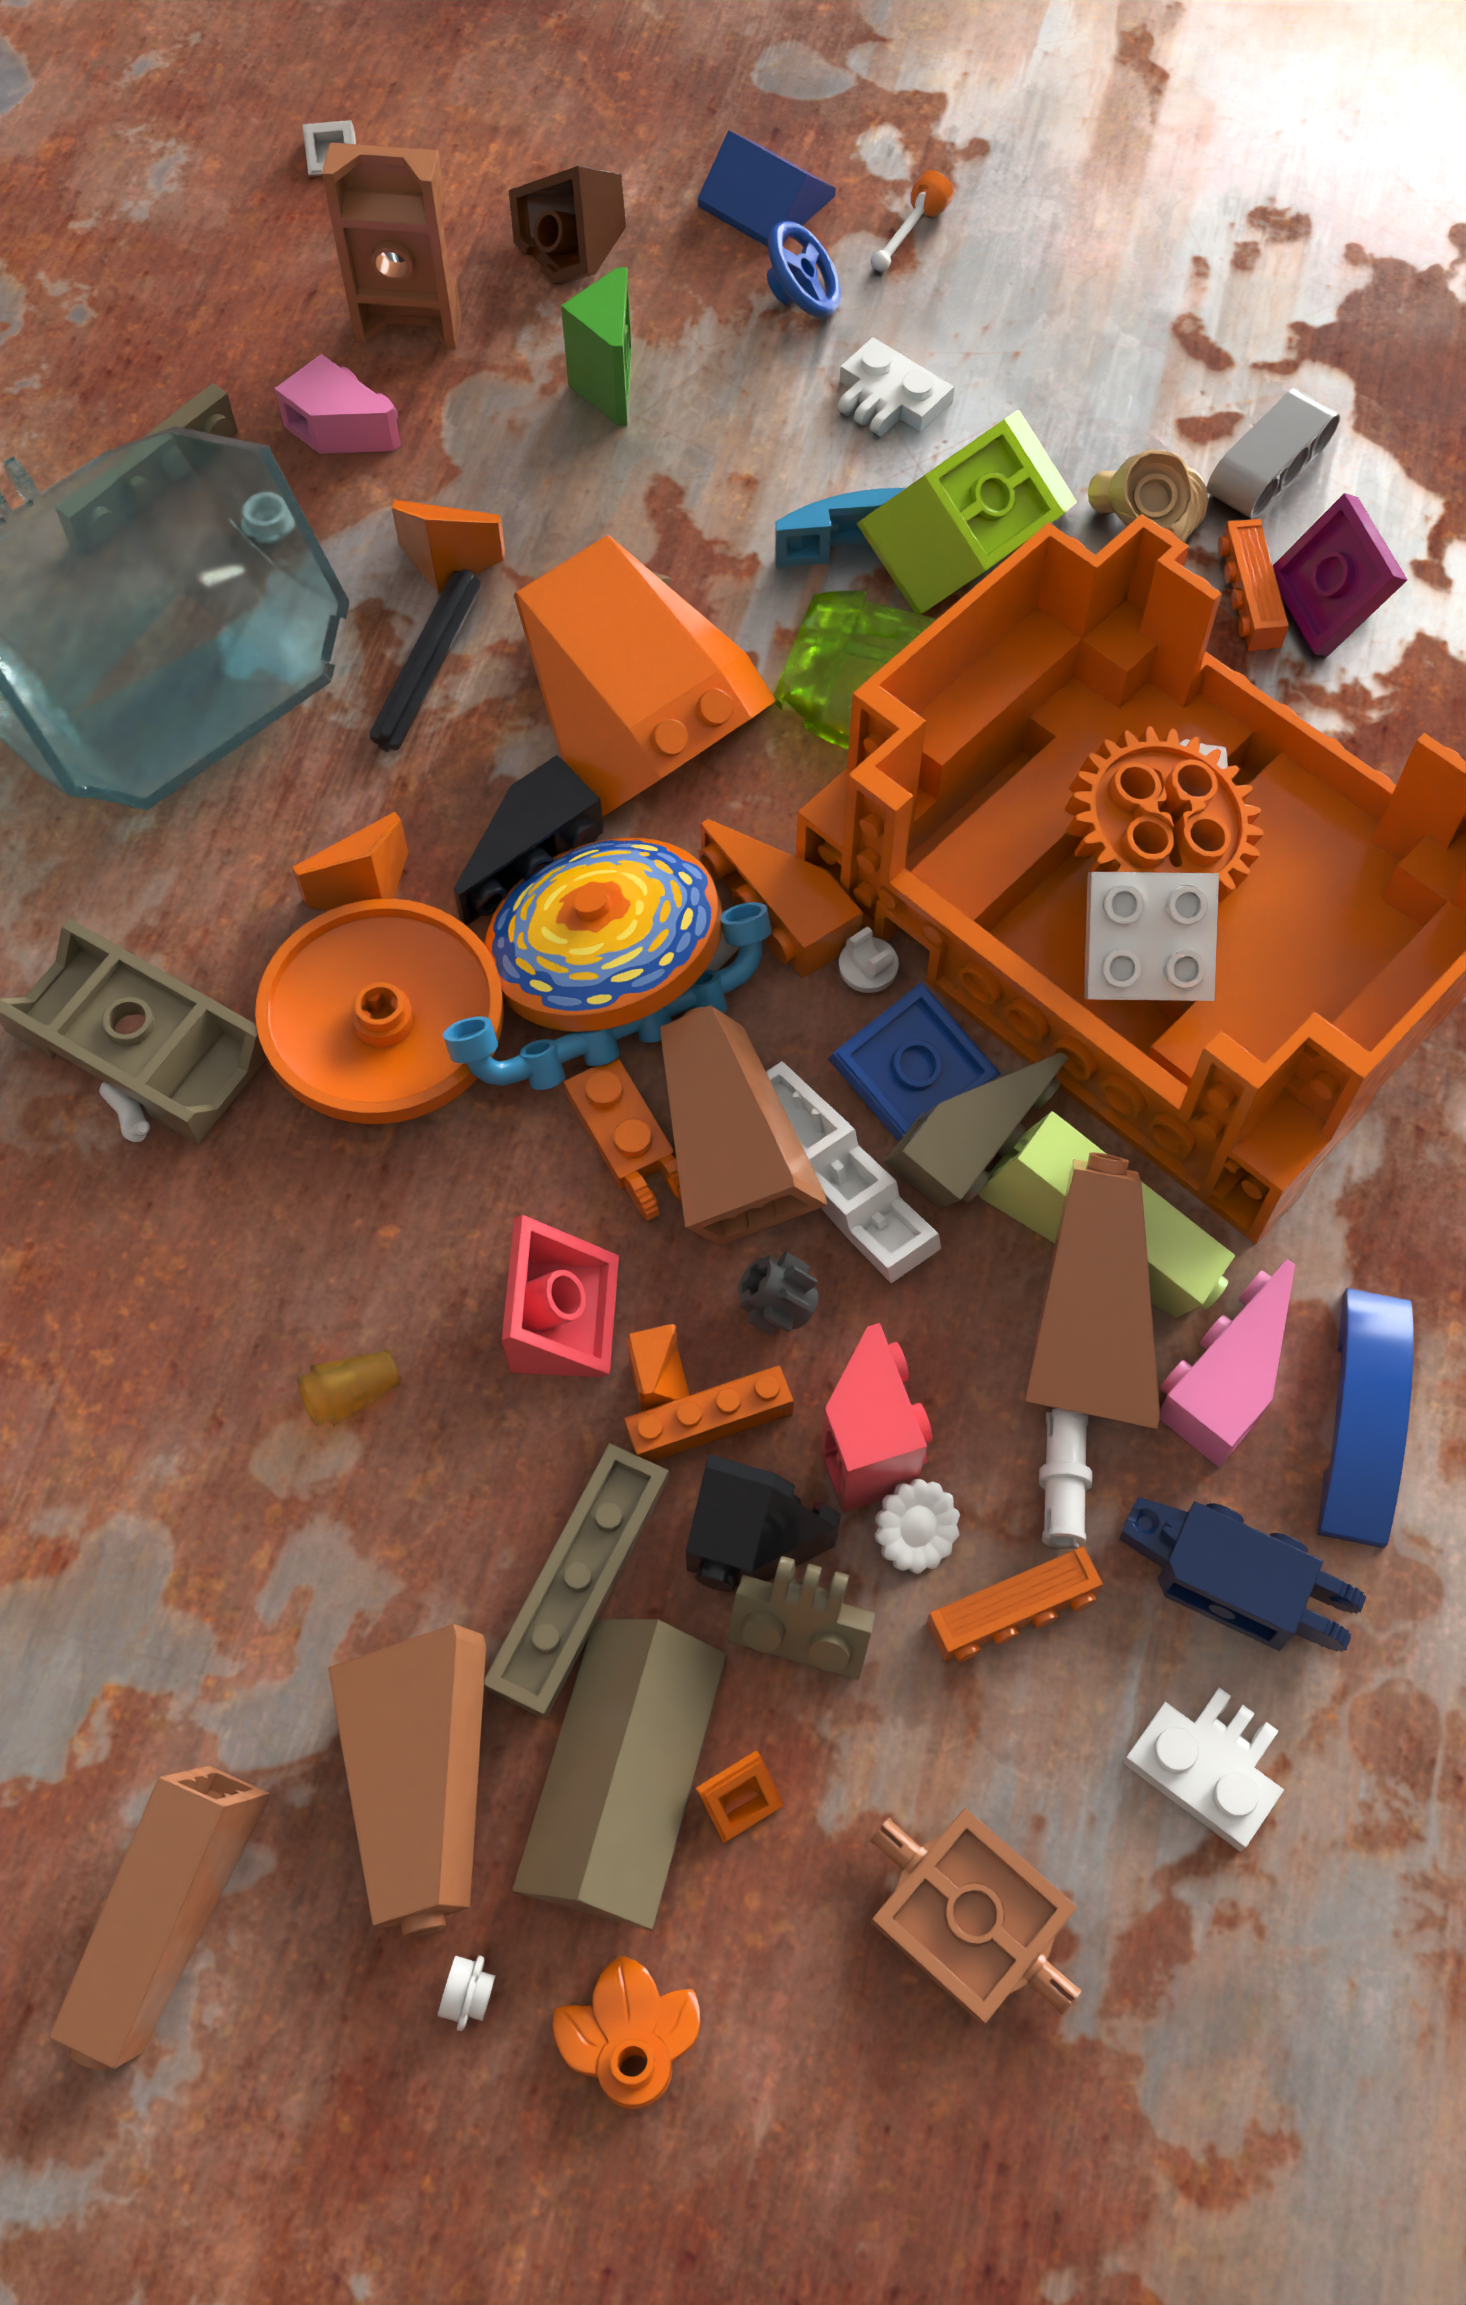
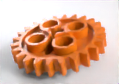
[1065,727,1264,903]

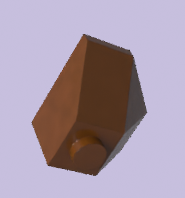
[509,166,626,285]

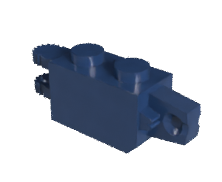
[1119,1497,1366,1652]

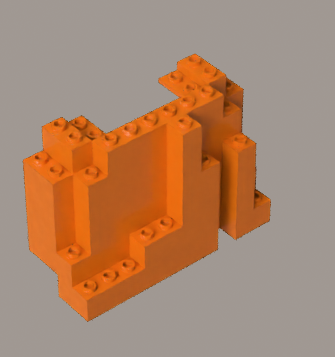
[796,514,1466,1244]

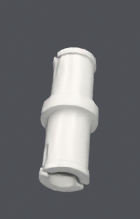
[1039,1408,1092,1549]

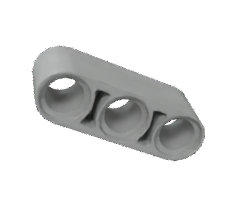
[1207,388,1340,519]

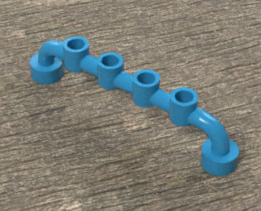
[443,902,772,1090]

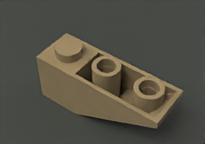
[883,1052,1068,1209]

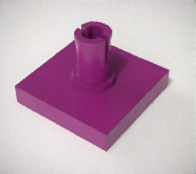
[1273,493,1407,657]

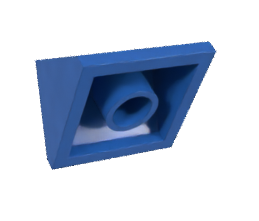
[698,130,836,247]

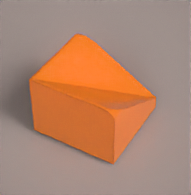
[626,1324,689,1412]

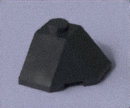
[686,1454,841,1592]

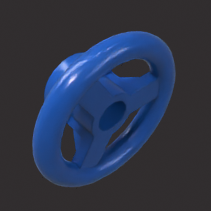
[767,221,841,318]

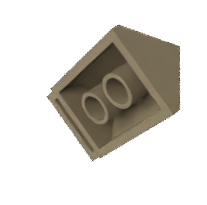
[512,1619,727,1931]

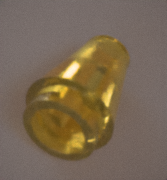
[297,1349,401,1426]

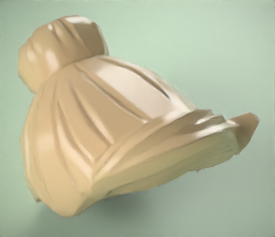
[1088,449,1208,543]

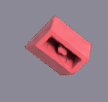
[821,1323,933,1513]

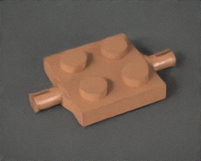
[870,1808,1081,2026]

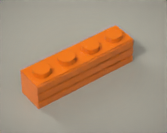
[1218,519,1289,651]
[624,1365,794,1462]
[926,1546,1103,1662]

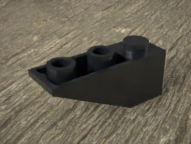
[453,755,603,926]

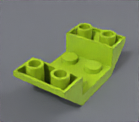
[856,410,1077,617]

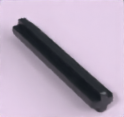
[370,569,482,752]

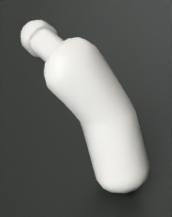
[99,1082,150,1142]

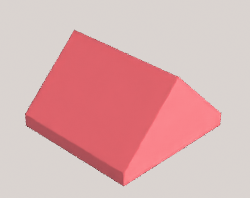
[502,1215,619,1377]

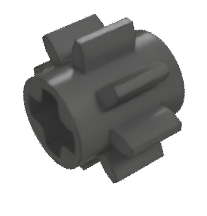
[738,1251,819,1336]

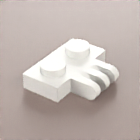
[837,337,954,436]
[1122,1687,1284,1852]

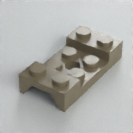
[0,918,266,1144]

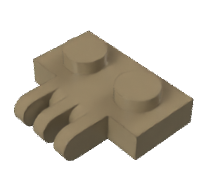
[727,1556,876,1680]

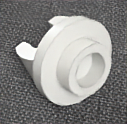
[839,926,899,993]

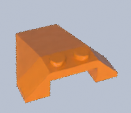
[514,535,776,817]

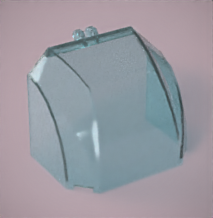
[0,426,350,810]

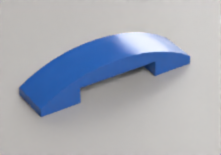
[1317,1288,1413,1548]

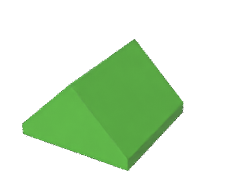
[561,267,632,425]

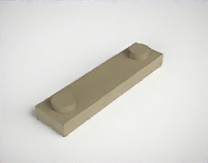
[484,1443,670,1720]

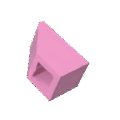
[275,354,401,454]

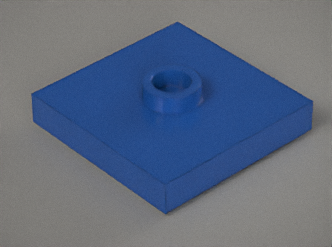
[828,982,1001,1142]

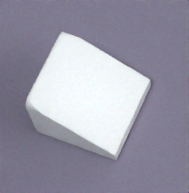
[302,120,356,177]

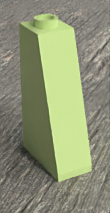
[977,1111,1235,1318]

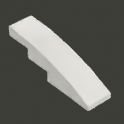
[766,1061,941,1283]

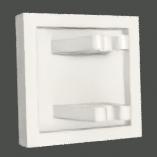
[1084,872,1219,1001]

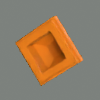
[696,1750,784,1843]

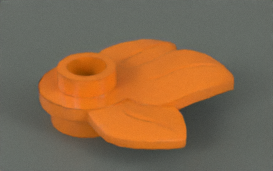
[552,1956,701,2109]

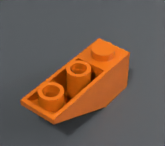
[698,819,863,979]

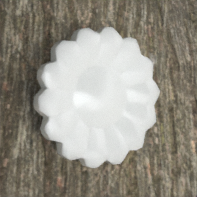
[875,1479,960,1574]

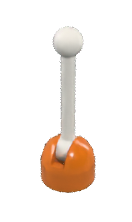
[871,170,954,272]

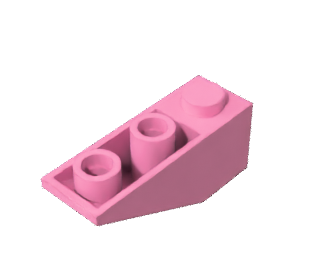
[1159,1259,1295,1468]

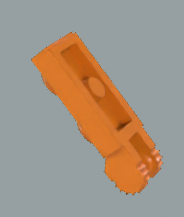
[563,1058,682,1221]

